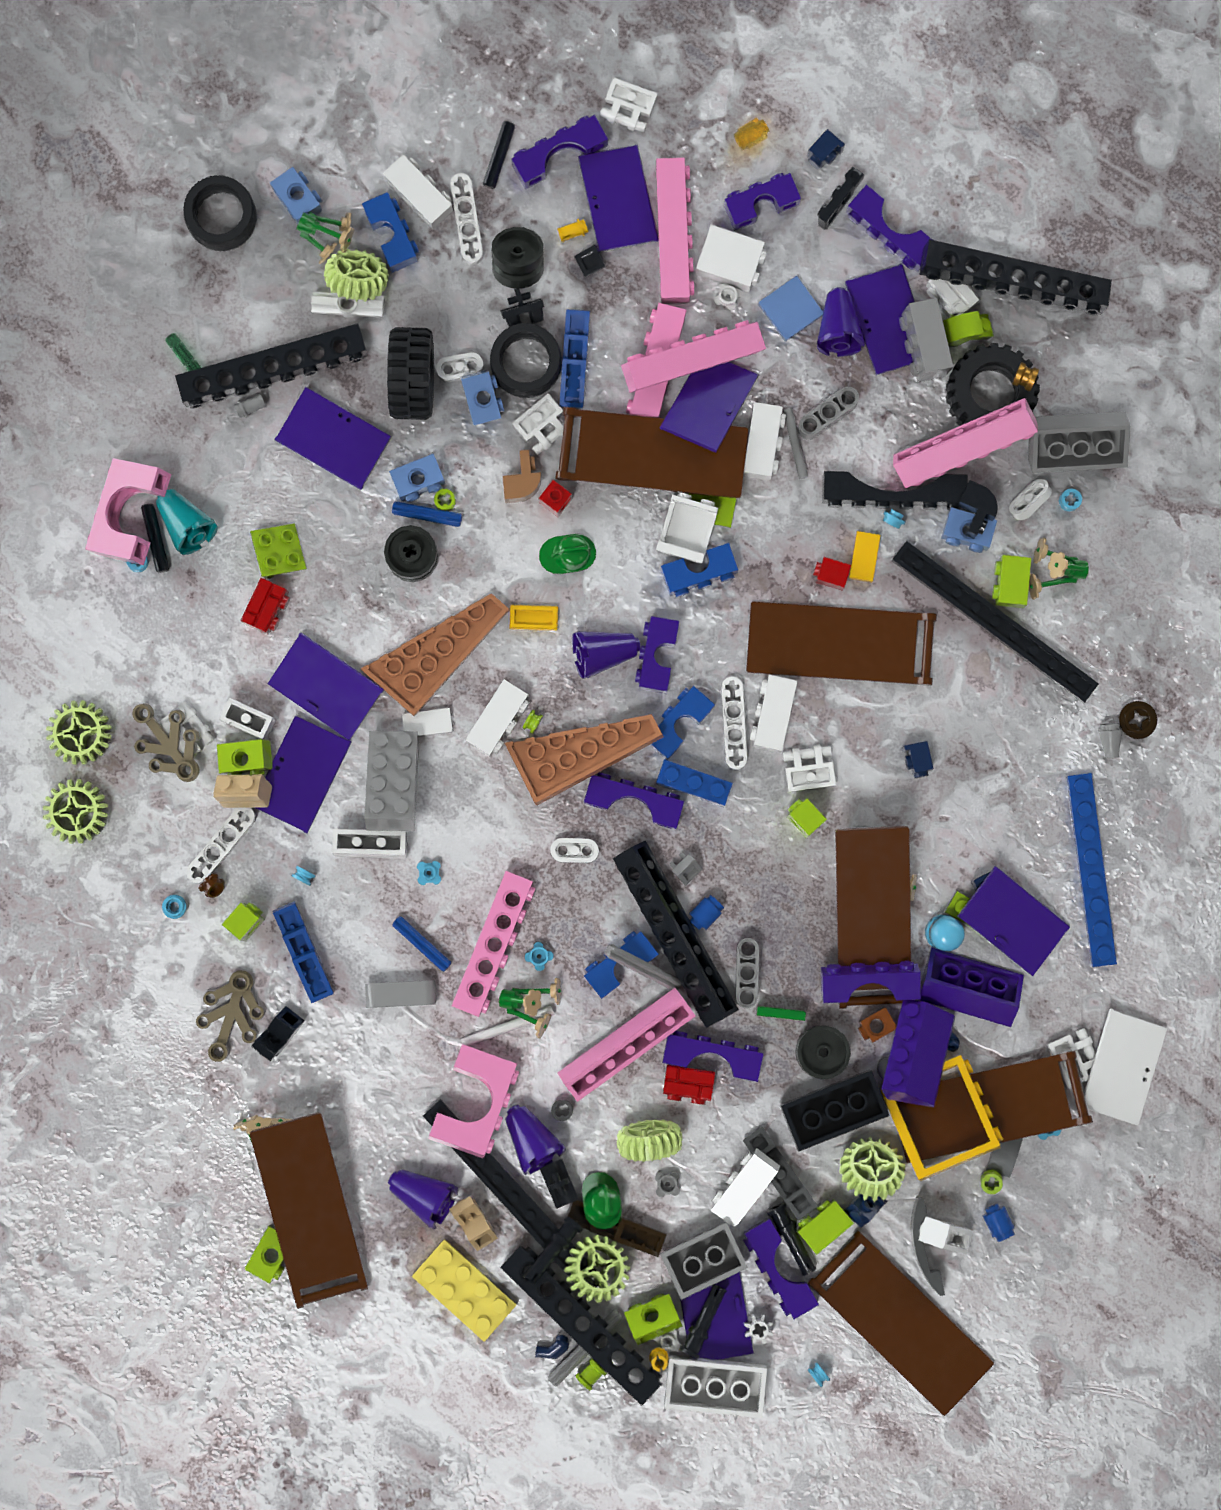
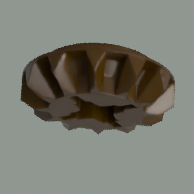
[1118,701,1157,739]

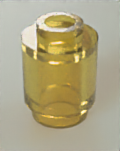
[733,118,770,151]

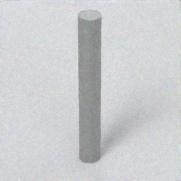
[783,408,808,479]

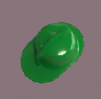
[539,534,596,574]
[582,1172,622,1229]

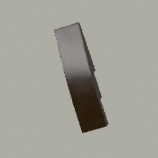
[565,1200,667,1257]

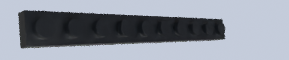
[892,541,1099,704]
[423,1099,599,1295]

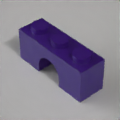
[724,173,801,231]
[635,616,679,694]

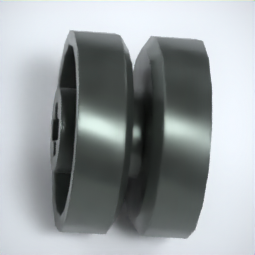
[491,227,544,289]
[384,525,439,582]
[795,1025,851,1079]

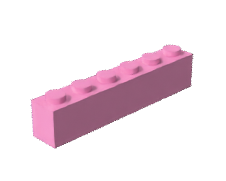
[656,158,694,304]
[626,303,686,418]
[621,320,766,393]
[893,398,1038,489]
[558,988,696,1102]

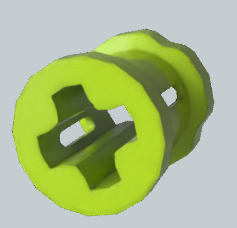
[575,1358,607,1391]

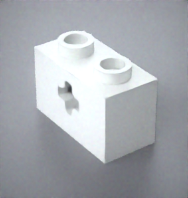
[919,1217,974,1254]

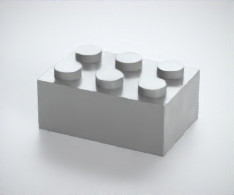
[899,298,953,383]
[660,1222,748,1300]

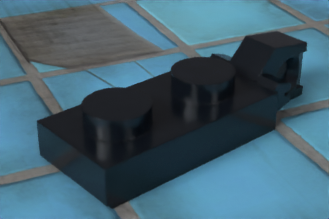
[817,167,864,230]

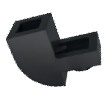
[958,480,998,539]
[251,1006,305,1061]

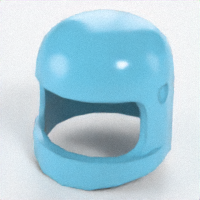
[925,915,965,951]

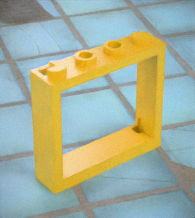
[880,1055,1003,1181]

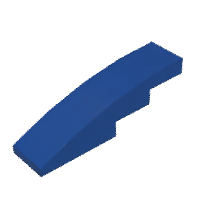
[560,309,590,408]
[273,901,334,1004]

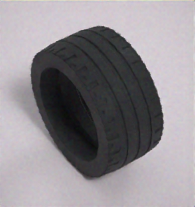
[183,175,257,251]
[490,323,562,398]

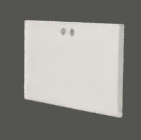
[1084,1009,1167,1126]

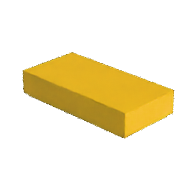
[849,531,881,583]
[509,605,558,631]

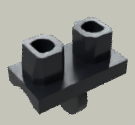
[500,289,544,327]
[539,1159,579,1209]

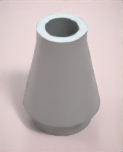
[1098,723,1122,758]

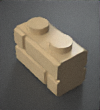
[213,774,272,808]

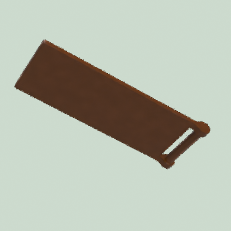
[555,407,748,499]
[746,602,937,686]
[835,826,911,1009]
[896,1051,1093,1163]
[249,1112,368,1309]
[807,1230,994,1416]

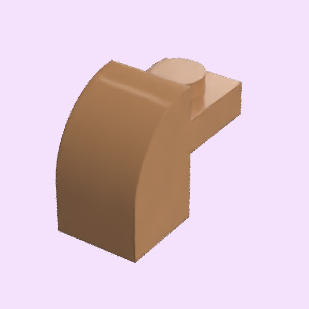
[503,450,541,503]

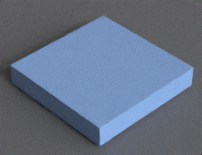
[758,276,823,342]

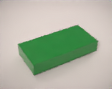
[756,1006,806,1021]

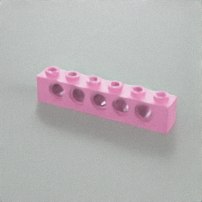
[452,871,536,1017]

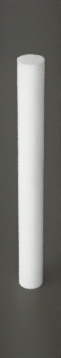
[461,1006,554,1046]

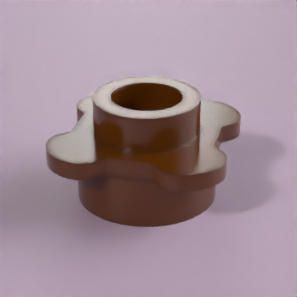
[198,873,225,898]

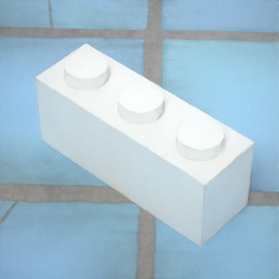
[382,155,453,230]
[743,402,786,481]
[750,675,797,753]
[465,679,530,757]
[332,829,408,858]
[711,1149,780,1228]

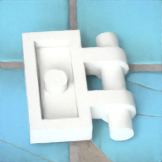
[600,78,658,132]
[512,393,574,455]
[158,702,215,756]
[783,745,836,793]
[1047,1028,1096,1089]

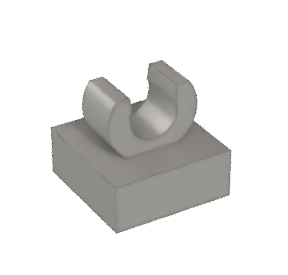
[670,853,702,886]

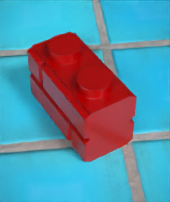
[240,578,290,635]
[663,1065,715,1105]

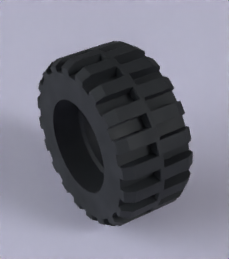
[387,327,434,420]
[946,343,1040,426]

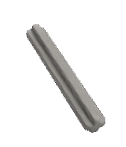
[604,944,682,991]
[548,1310,623,1387]

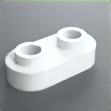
[436,353,484,382]
[1009,479,1052,520]
[551,838,599,863]

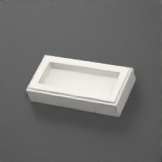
[402,708,453,737]

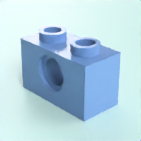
[270,167,322,225]
[460,370,504,425]
[389,453,445,502]
[941,507,997,553]

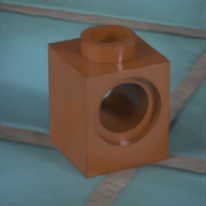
[858,1007,897,1043]

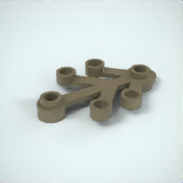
[132,703,200,782]
[196,970,265,1062]

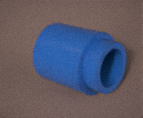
[689,895,724,930]
[983,1203,1015,1242]

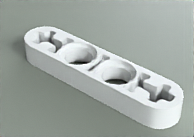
[450,173,483,265]
[721,677,747,770]
[187,807,256,883]

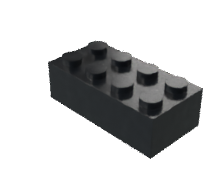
[779,1070,890,1152]

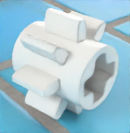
[744,1314,773,1345]

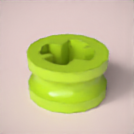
[434,489,456,511]
[522,710,543,734]
[980,1170,1003,1194]

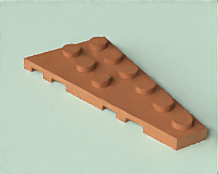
[361,593,510,716]
[505,714,664,806]

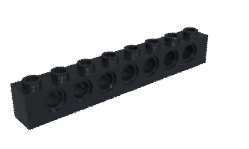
[919,239,1112,315]
[175,323,368,409]
[613,840,739,1028]
[500,1246,663,1406]

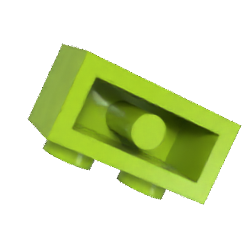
[992,555,1031,608]
[796,1199,854,1255]

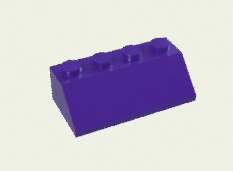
[919,947,1024,1027]
[882,1000,955,1107]

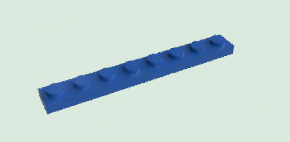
[1066,773,1117,967]

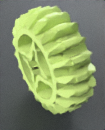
[324,249,389,302]
[46,700,112,765]
[43,779,108,844]
[616,1119,683,1162]
[839,1136,905,1202]
[564,1235,630,1303]

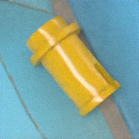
[557,218,588,243]
[649,1347,668,1371]

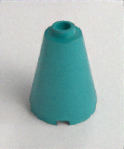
[156,489,218,555]

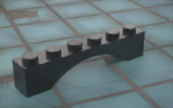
[822,471,968,510]

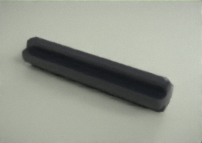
[483,121,515,189]
[141,503,169,573]

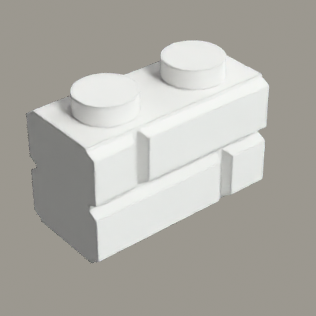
[926,264,980,318]
[219,698,276,740]

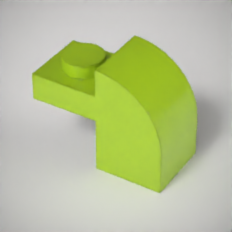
[943,311,994,347]

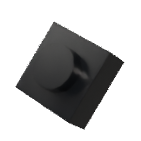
[574,245,607,278]

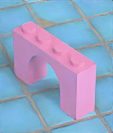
[85,458,172,565]
[428,1044,519,1158]

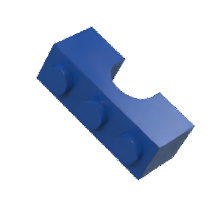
[362,192,419,273]
[661,543,738,598]
[650,686,715,761]
[656,760,733,808]
[584,931,659,999]

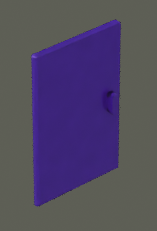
[578,145,659,252]
[845,264,915,375]
[660,362,758,453]
[275,387,391,490]
[267,632,384,740]
[254,716,352,834]
[958,866,1070,976]
[679,1272,754,1360]

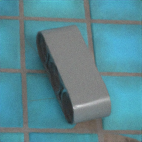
[798,387,859,440]
[735,938,759,1008]
[365,980,436,1008]

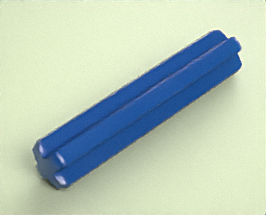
[392,501,462,527]
[392,916,451,972]

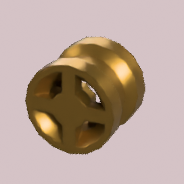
[1012,362,1039,392]

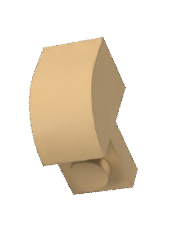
[449,1196,498,1251]

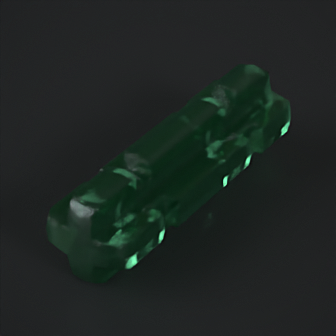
[165,333,201,372]

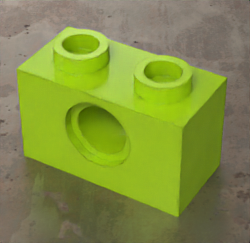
[217,739,273,776]
[786,798,827,839]
[222,902,265,941]
[244,1224,285,1284]
[624,1294,683,1345]

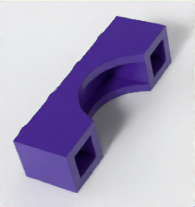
[511,115,608,190]
[846,184,932,272]
[584,772,684,830]
[821,961,921,1003]
[662,1031,764,1082]
[742,1217,819,1319]

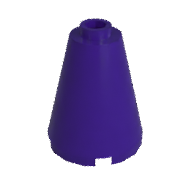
[817,287,865,357]
[572,631,640,679]
[505,1105,566,1175]
[388,1169,458,1230]

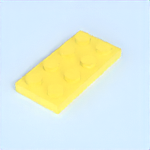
[412,1239,517,1342]

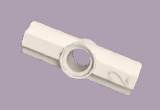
[311,291,385,318]

